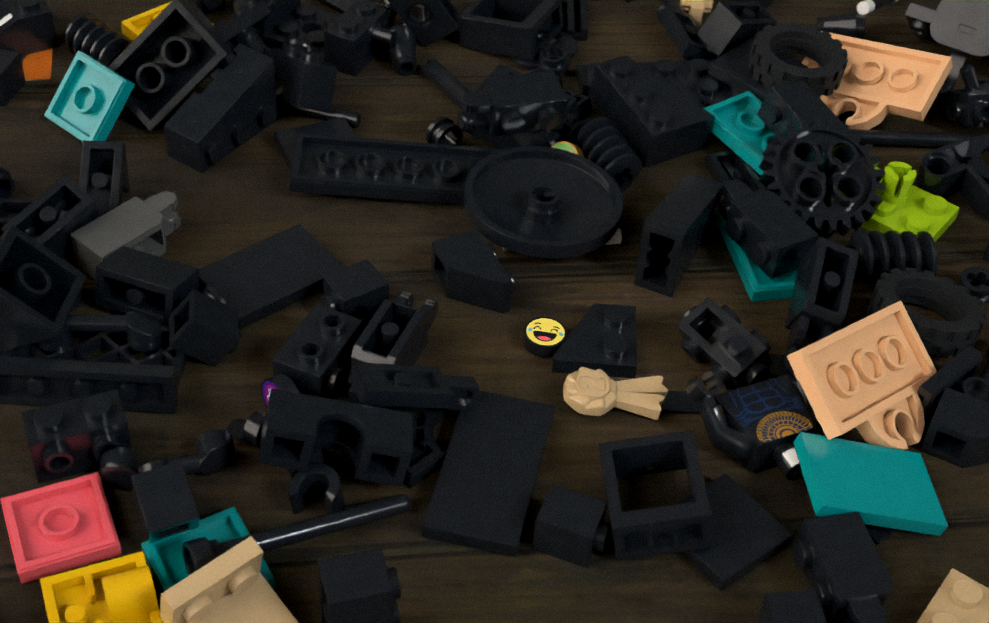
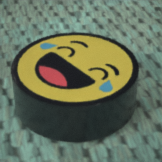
[523,317,567,357]

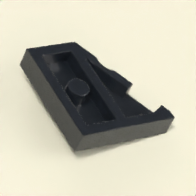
[552,303,637,379]

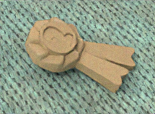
[563,367,668,420]

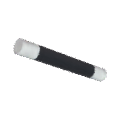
[856,0,899,15]

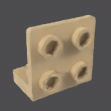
[160,536,298,623]

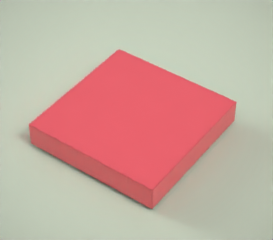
[0,472,122,584]

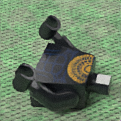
[686,344,818,481]

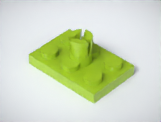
[824,161,960,242]

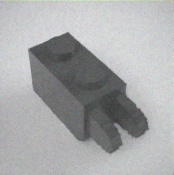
[70,190,181,280]

